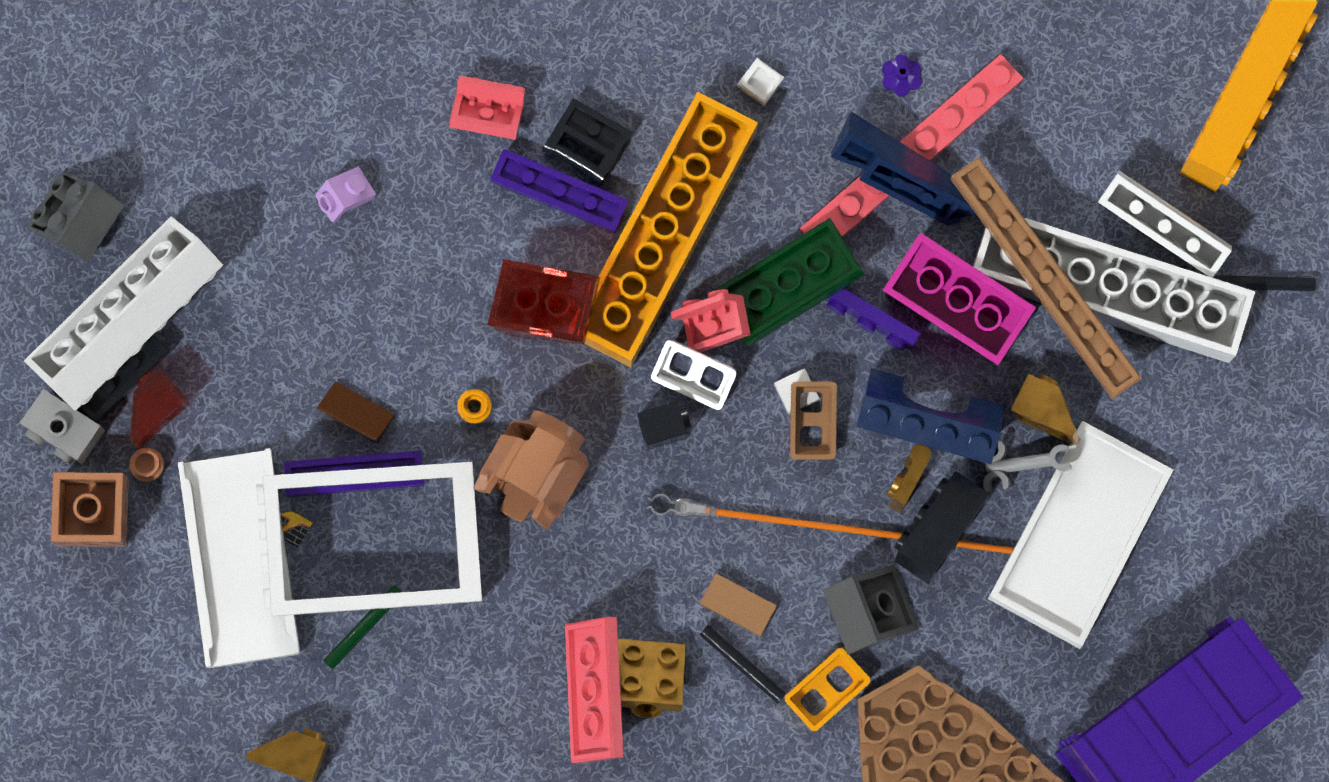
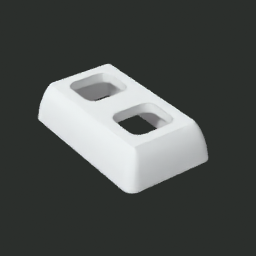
[651,340,736,410]

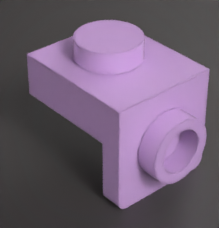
[316,166,376,222]

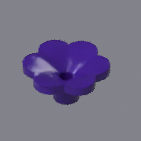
[882,55,922,97]

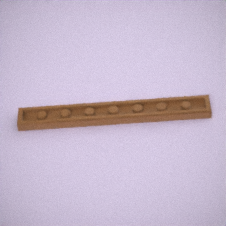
[950,157,1142,400]

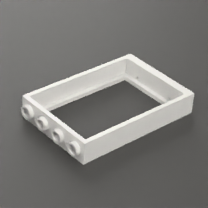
[256,462,482,616]

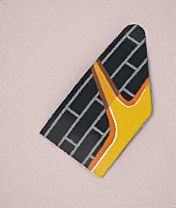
[281,511,313,548]

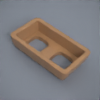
[790,381,837,460]

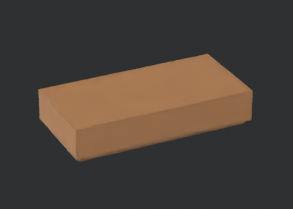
[699,573,777,637]

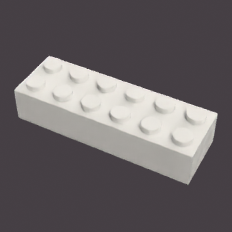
[24,216,223,411]

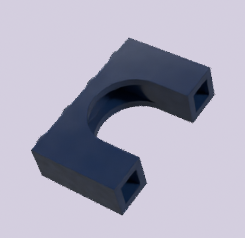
[856,368,1004,464]

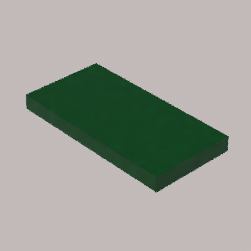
[714,218,865,347]

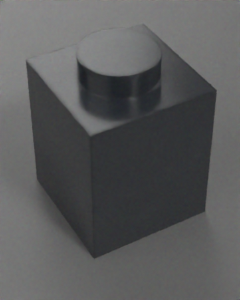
[637,401,691,451]

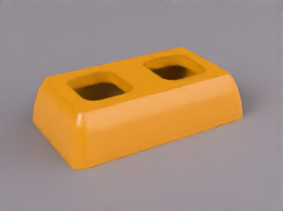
[785,648,870,731]

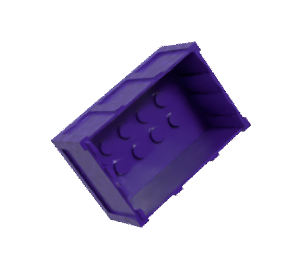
[1054,616,1304,782]

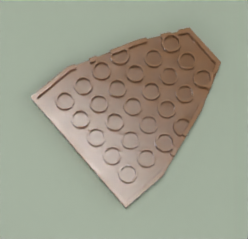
[857,666,1064,782]

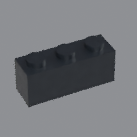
[894,471,990,585]

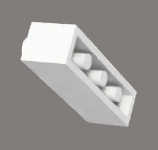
[1098,171,1232,278]

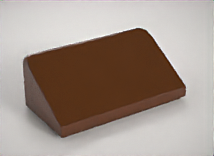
[317,381,395,445]

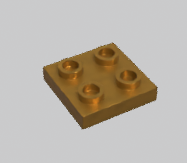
[618,639,685,718]

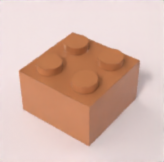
[51,472,129,547]

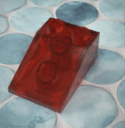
[487,259,600,344]

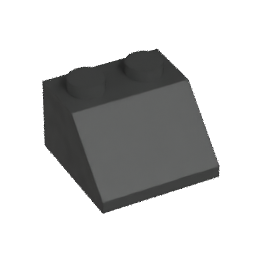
[823,565,919,654]

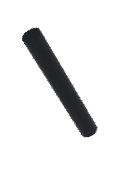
[1213,275,1316,291]
[700,625,787,704]

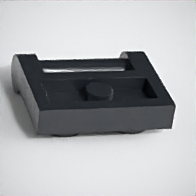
[542,98,632,185]

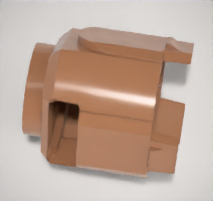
[473,410,589,529]

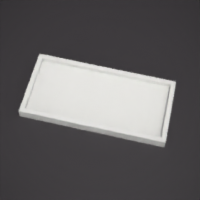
[988,421,1173,649]

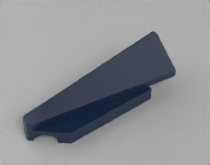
[831,112,976,225]

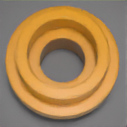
[457,389,492,424]

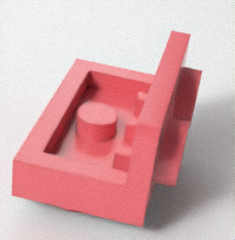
[449,76,525,140]
[671,289,751,353]

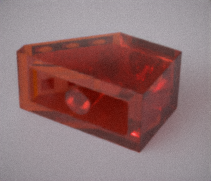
[130,369,191,449]

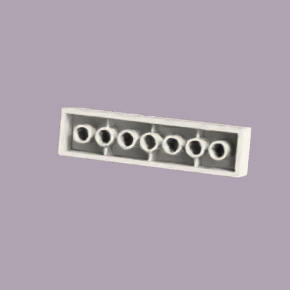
[973,218,1255,363]

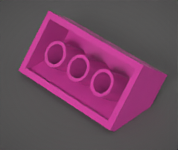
[883,233,1036,365]

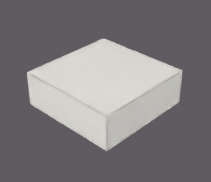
[737,58,784,106]
[774,368,820,415]

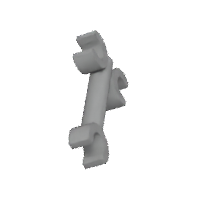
[983,441,1072,493]

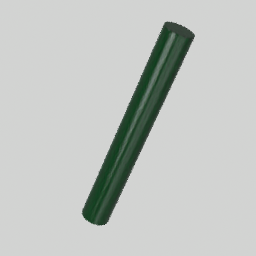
[323,585,402,670]

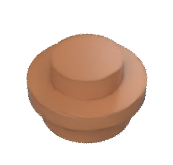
[129,448,164,482]

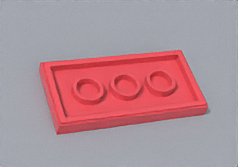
[565,617,624,763]

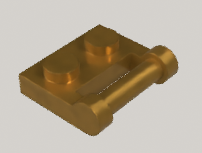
[886,444,931,513]

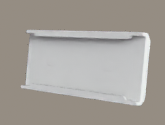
[178,448,300,668]

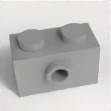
[20,389,105,465]

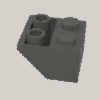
[26,171,124,262]

